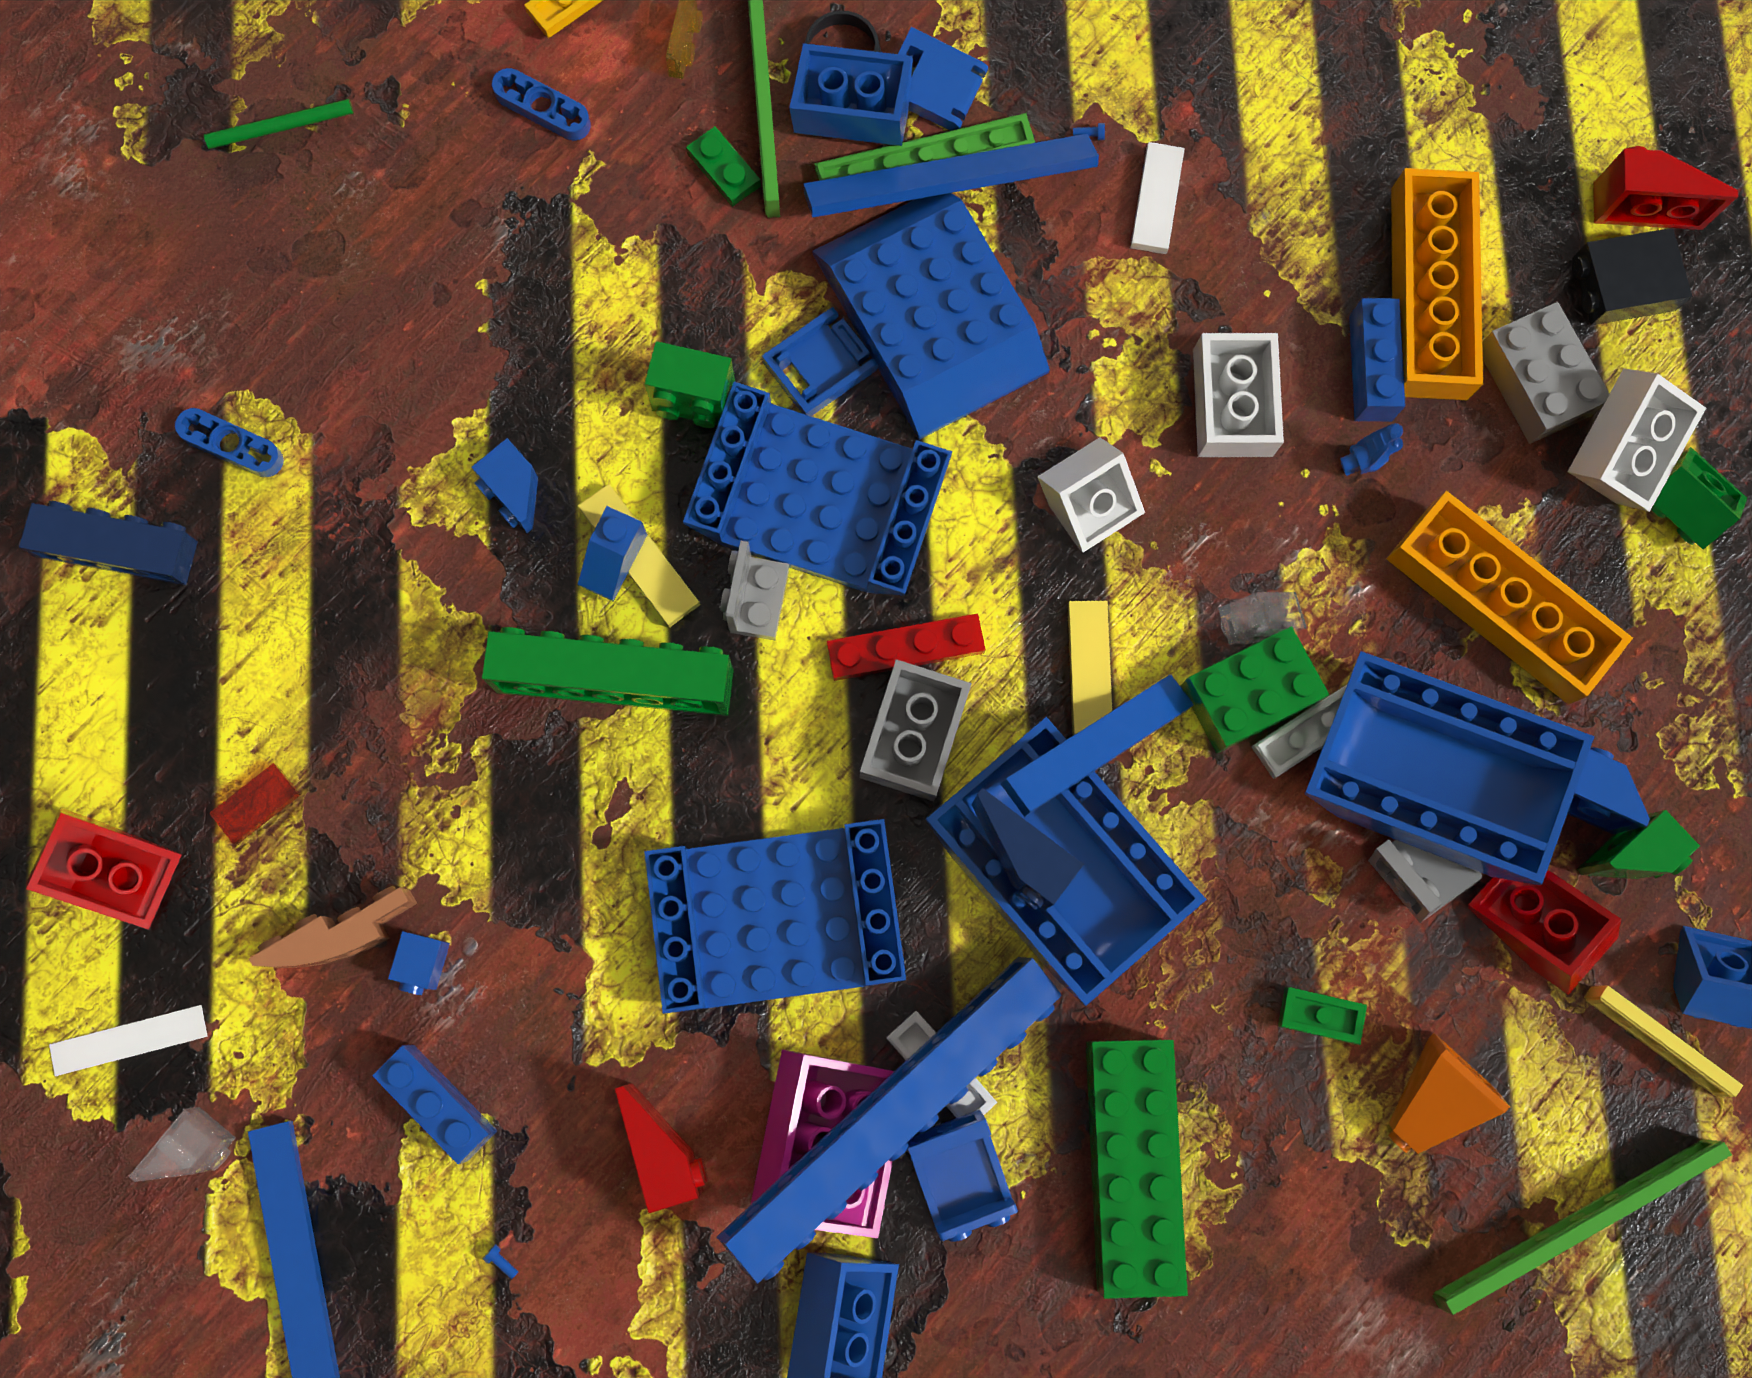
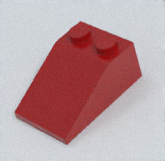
[1593,146,1738,230]
[26,808,182,930]
[1468,869,1622,995]
[615,1083,708,1214]

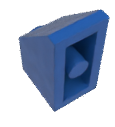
[578,506,648,602]

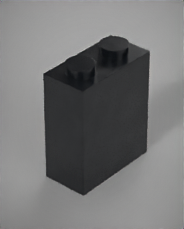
[1572,228,1693,326]

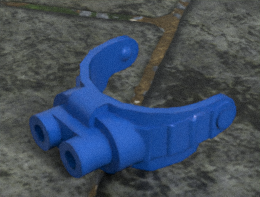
[1340,423,1403,476]

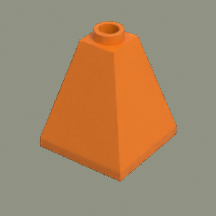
[1388,1033,1510,1154]

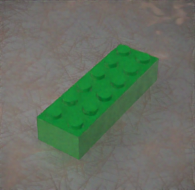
[482,627,733,716]
[1086,1039,1188,1299]

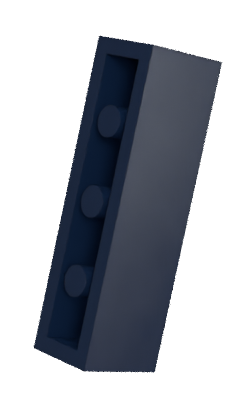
[19,501,198,585]

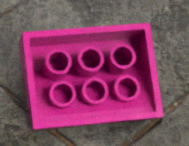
[751,1049,895,1238]

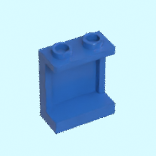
[907,1110,1018,1242]

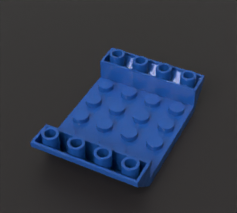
[683,382,953,596]
[644,819,906,1014]

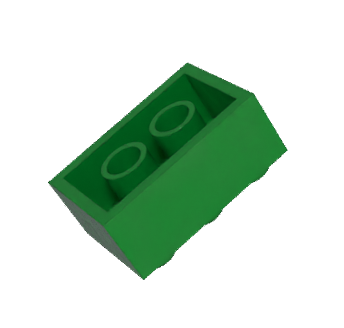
[1180,626,1330,754]

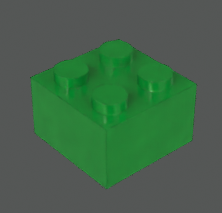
[644,341,735,428]

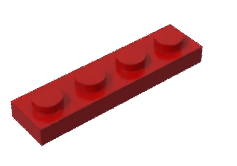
[827,613,986,681]

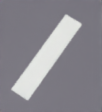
[49,1005,208,1076]

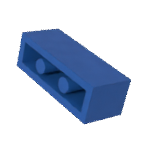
[1349,298,1405,422]
[372,1045,497,1165]

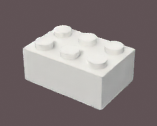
[1193,333,1284,457]
[1568,368,1706,512]

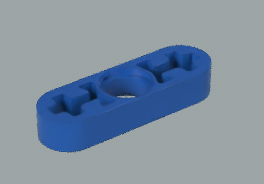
[492,68,591,141]
[175,408,284,477]

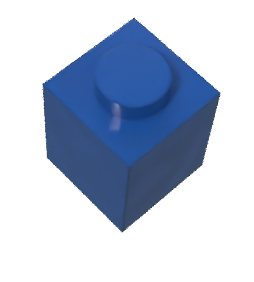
[388,931,450,995]

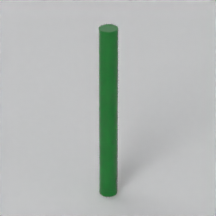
[204,99,354,149]

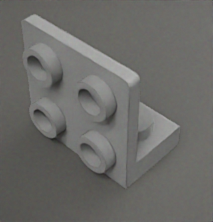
[720,540,790,641]
[1368,840,1482,923]

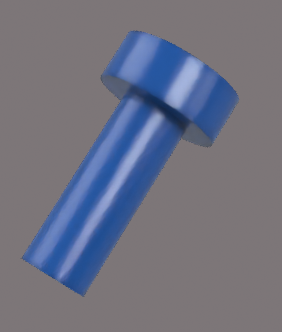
[1073,123,1105,140]
[482,1244,519,1280]

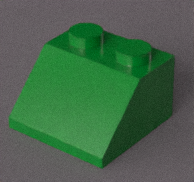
[1651,447,1747,550]
[1576,810,1700,879]

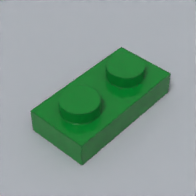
[686,126,761,207]
[1278,987,1367,1045]

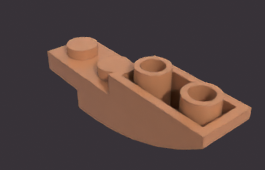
[249,886,417,968]

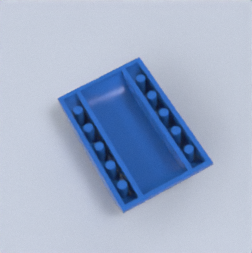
[812,193,1050,440]
[1305,651,1595,885]
[925,717,1207,1006]

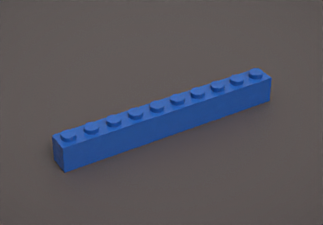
[716,957,1062,1284]

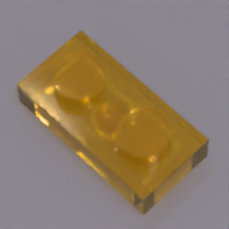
[666,0,703,79]

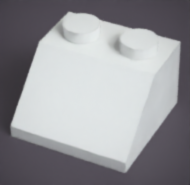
[1038,437,1145,552]

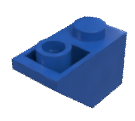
[471,438,538,533]

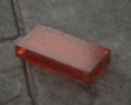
[209,763,301,845]

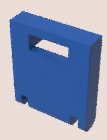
[898,27,988,131]
[762,307,879,416]

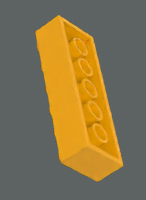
[1391,168,1483,400]
[1386,490,1633,705]

